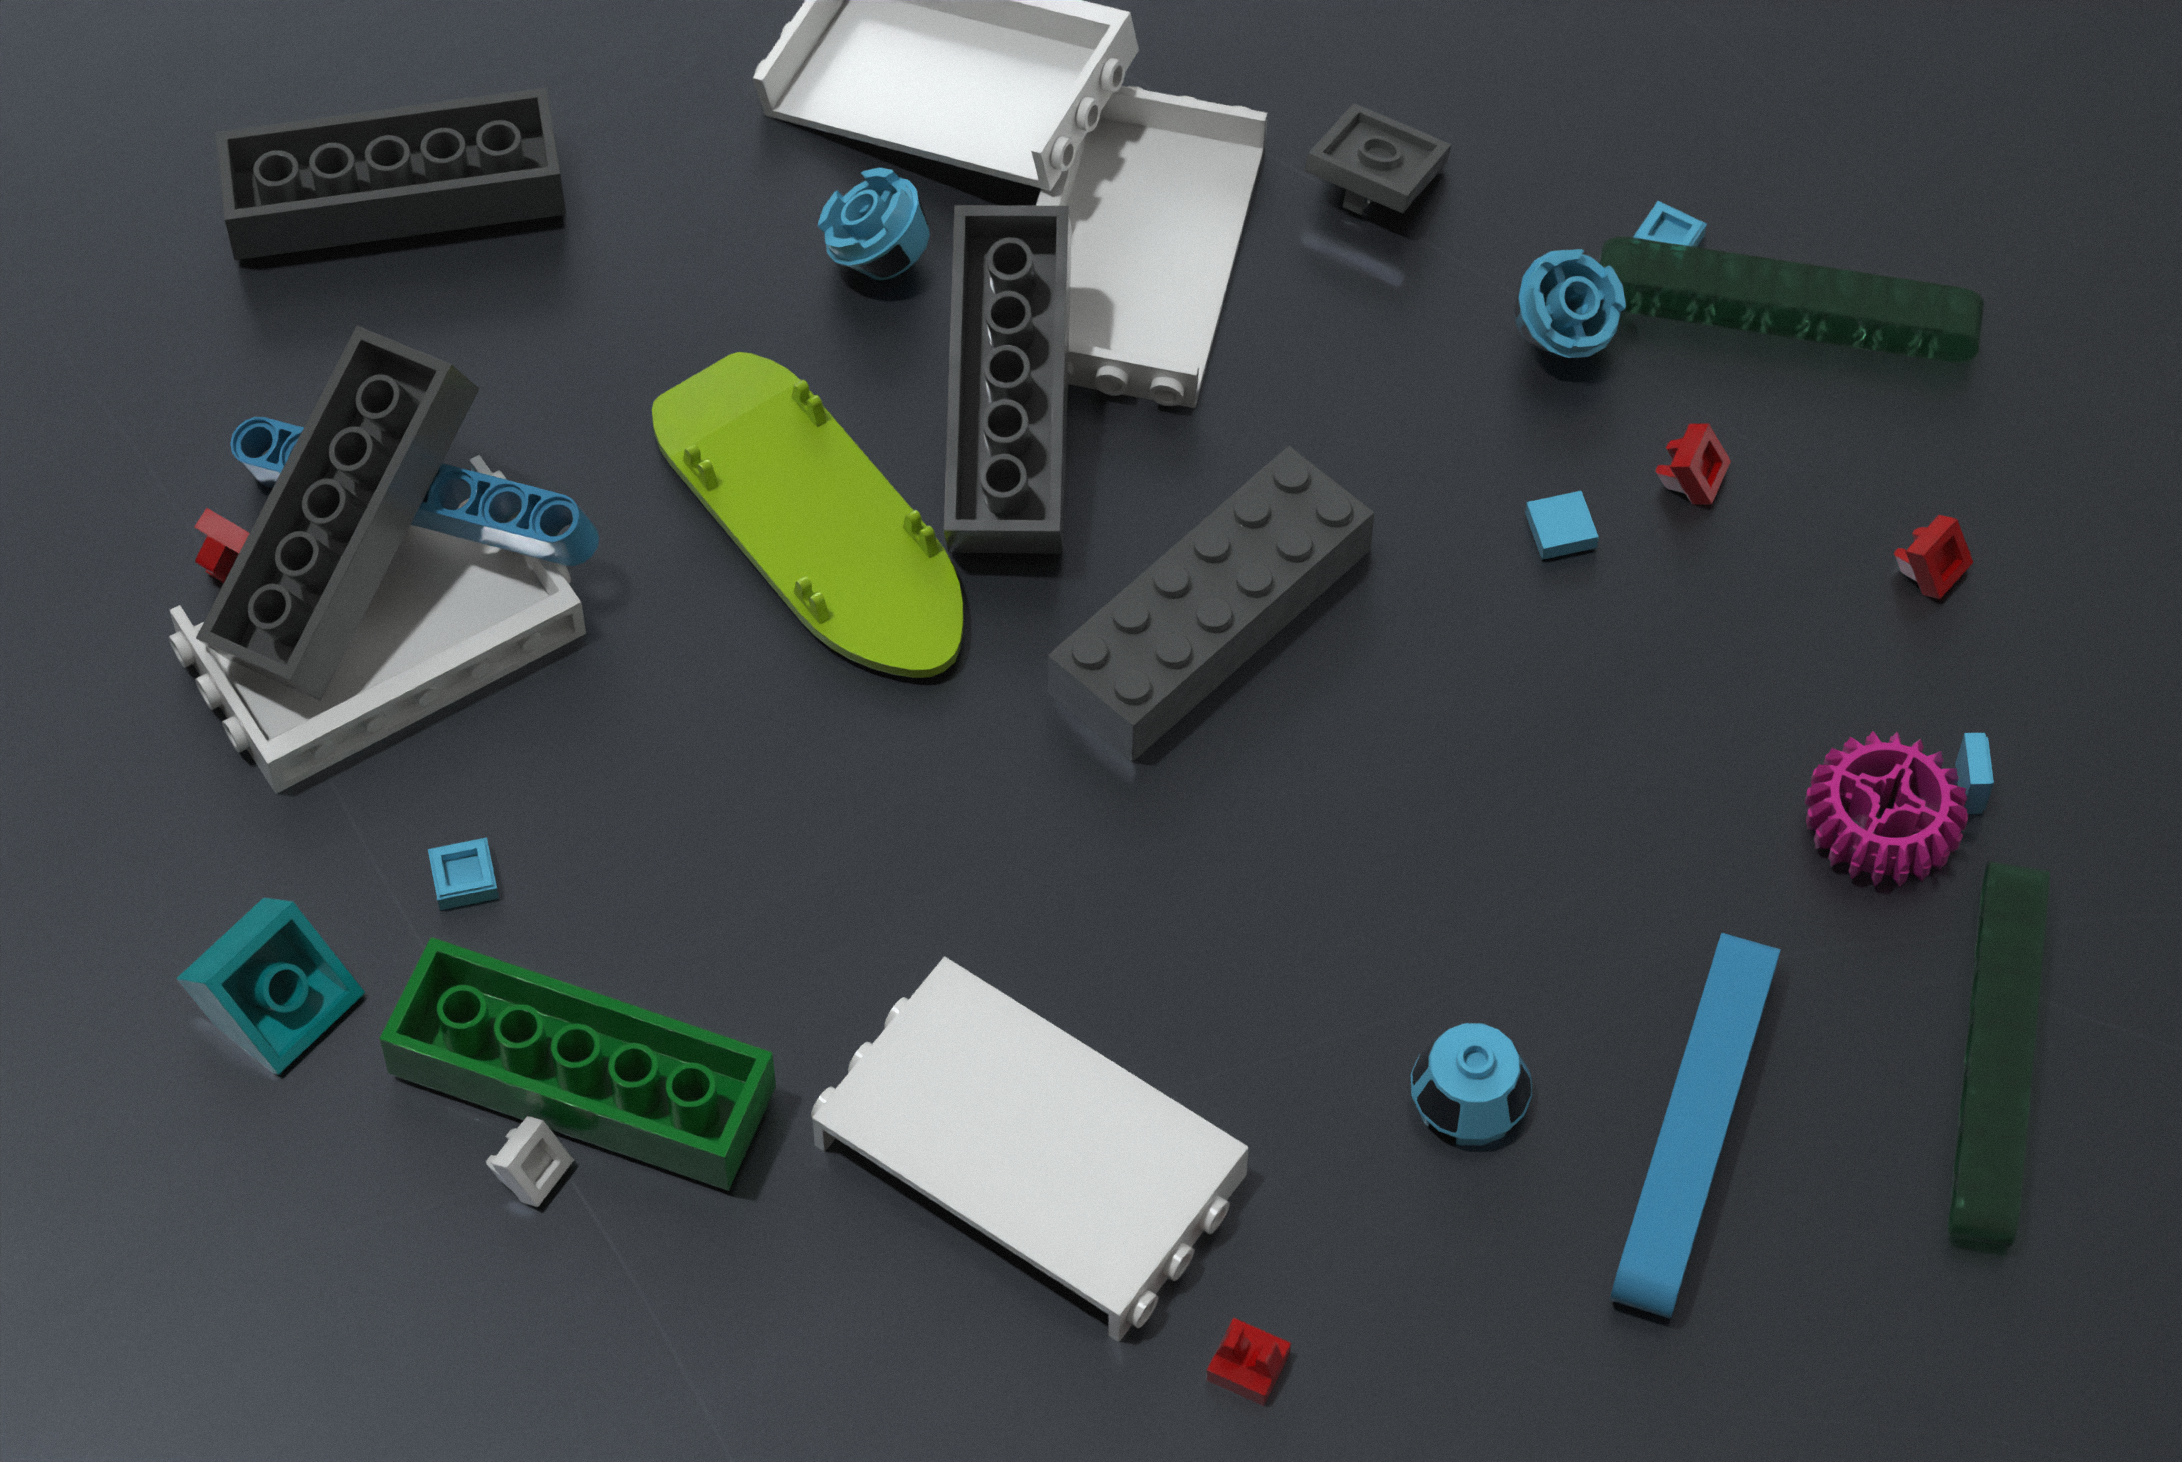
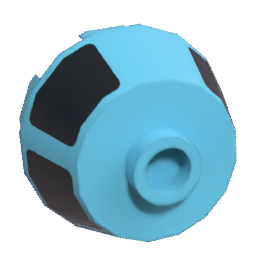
[818,167,930,281]
[1514,249,1626,358]
[1411,1023,1532,1145]

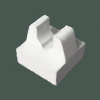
[486,1116,574,1207]

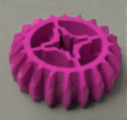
[1805,731,1968,887]

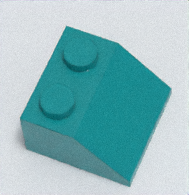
[176,898,365,1075]

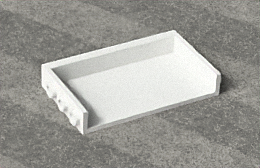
[753,0,1139,191]
[1036,86,1267,408]
[168,455,586,794]
[811,956,1249,1342]

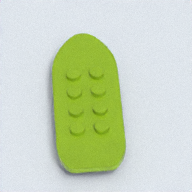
[652,352,963,678]

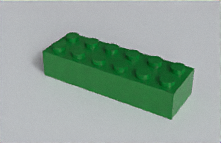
[379,937,776,1191]

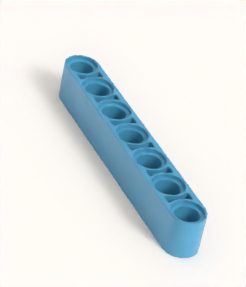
[230,417,599,566]
[1610,932,1781,1319]

